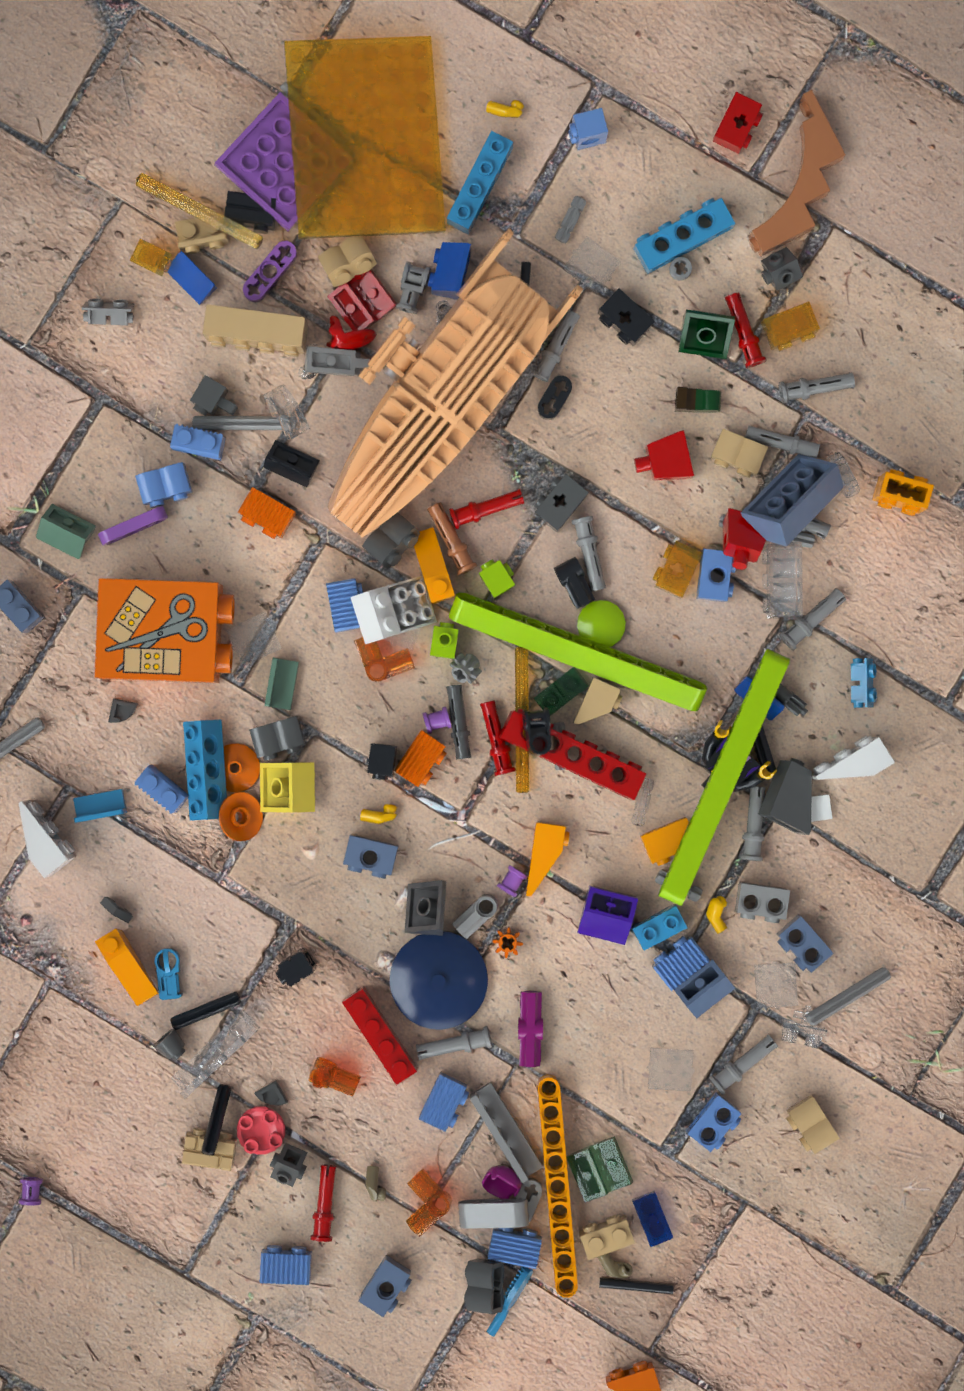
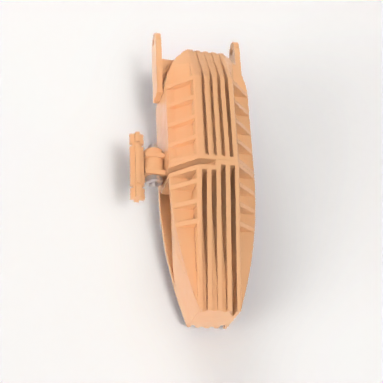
[327,229,583,538]

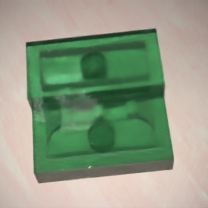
[566,1136,633,1203]

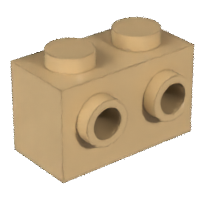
[579,1214,635,1260]

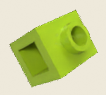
[479,559,515,599]
[430,622,459,659]

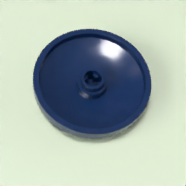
[390,931,488,1030]

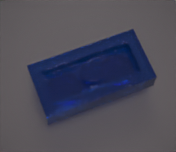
[632,1190,673,1247]

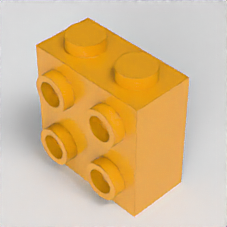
[872,469,934,516]

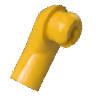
[486,100,524,118]
[360,804,397,824]
[706,896,727,934]

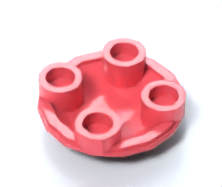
[237,1106,285,1155]

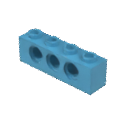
[447,131,513,235]
[634,198,736,274]
[183,719,227,821]

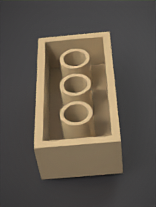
[203,304,308,357]

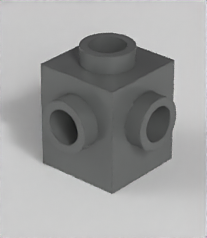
[761,247,803,291]
[270,1143,308,1187]

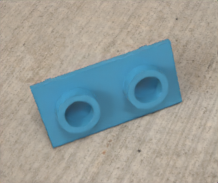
[850,658,877,708]

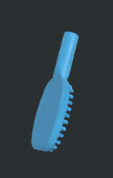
[486,1266,533,1337]

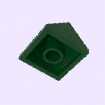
[678,309,735,359]

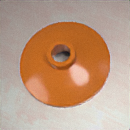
[223,743,260,792]
[219,792,263,841]

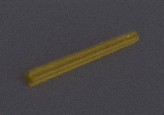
[136,173,263,249]
[515,647,529,793]

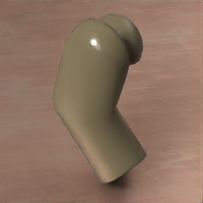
[365,1166,386,1202]
[597,1253,633,1279]

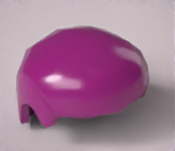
[482,1165,522,1199]

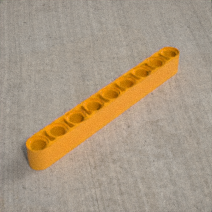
[537,1074,578,1298]

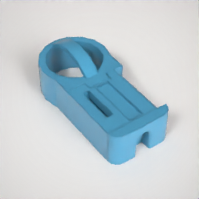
[154,948,183,1000]

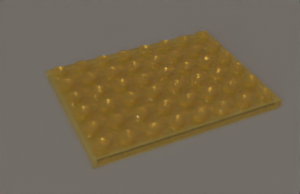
[284,36,446,239]

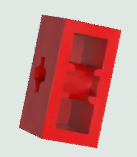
[712,92,763,154]

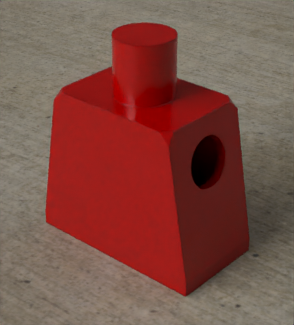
[634,430,694,481]
[723,508,766,570]

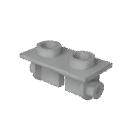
[82,298,134,326]

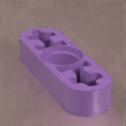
[243,241,297,302]
[98,506,168,546]

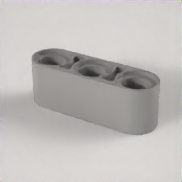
[458,1198,529,1229]

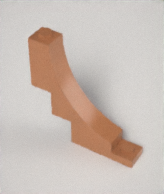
[748,90,845,257]

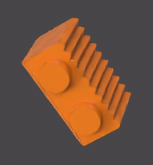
[238,487,296,539]
[394,730,447,787]

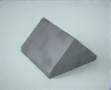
[404,880,446,936]

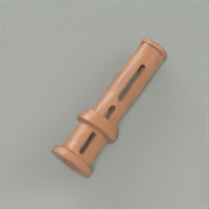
[427,502,478,576]

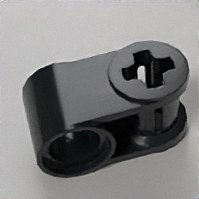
[522,707,552,756]

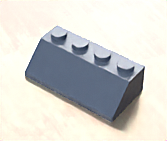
[741,454,844,547]

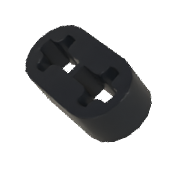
[538,376,572,420]

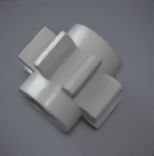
[450,653,482,684]

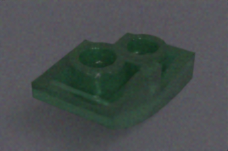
[533,667,589,716]

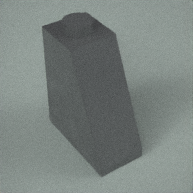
[758,758,812,835]

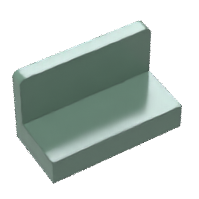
[36,504,96,559]
[264,657,299,710]

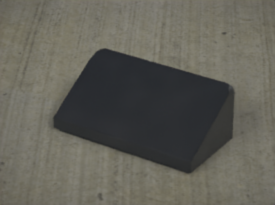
[263,440,320,487]

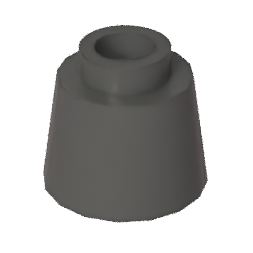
[153,1028,186,1061]

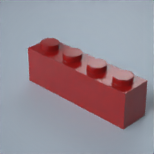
[342,986,418,1085]

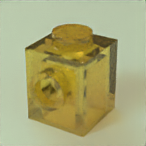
[130,238,172,276]

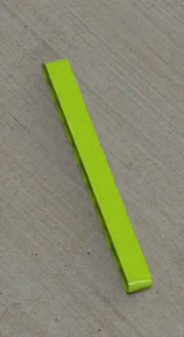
[448,592,708,711]
[658,649,790,906]

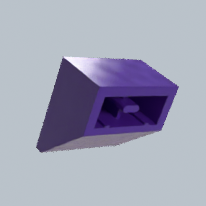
[577,885,638,945]

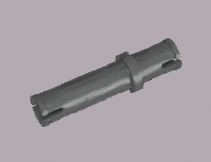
[446,685,471,760]

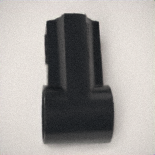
[553,557,595,609]

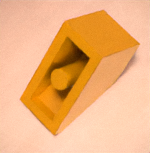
[639,817,689,866]

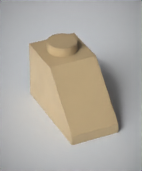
[573,678,623,725]

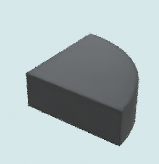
[108,698,138,723]
[100,897,133,923]
[254,1080,288,1106]

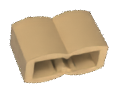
[318,234,377,287]
[710,429,768,478]
[786,1095,840,1154]

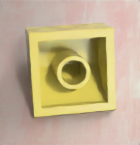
[260,762,315,813]

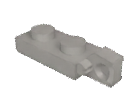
[305,346,371,376]

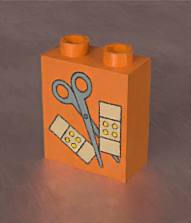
[95,578,235,683]

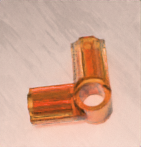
[354,637,415,683]
[308,1057,361,1097]
[406,1169,452,1237]

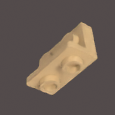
[175,212,229,254]

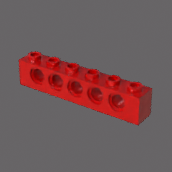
[498,708,646,800]

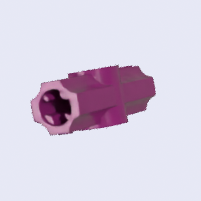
[518,991,543,1067]

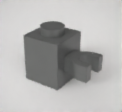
[190,375,238,416]

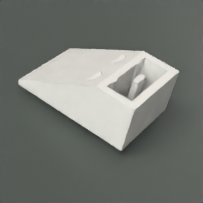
[351,575,437,644]
[812,736,895,780]
[18,800,75,878]

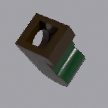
[675,387,722,413]

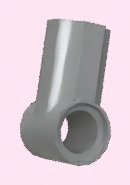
[452,894,498,939]

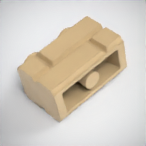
[182,1128,237,1171]

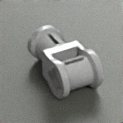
[396,262,431,314]

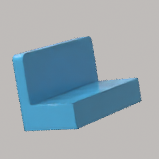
[73,789,127,823]

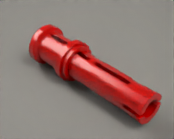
[725,292,767,368]
[449,489,524,530]
[480,700,516,776]
[310,1164,337,1242]

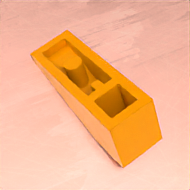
[414,527,455,604]
[526,822,570,897]
[95,929,159,1006]

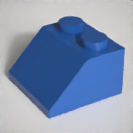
[428,242,471,300]

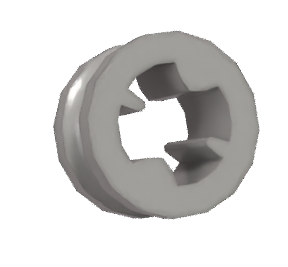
[669,257,692,281]

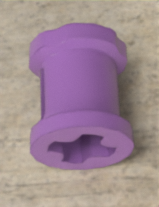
[422,706,452,734]
[497,865,528,897]
[19,1177,43,1206]

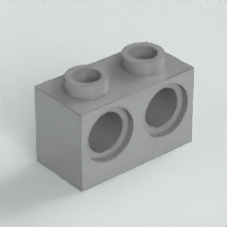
[735,882,790,923]

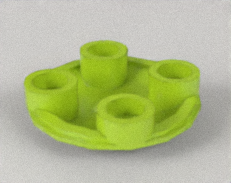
[577,600,626,647]

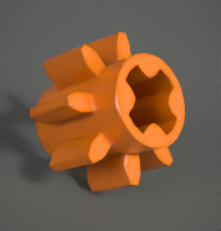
[492,927,523,958]

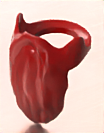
[326,315,377,350]

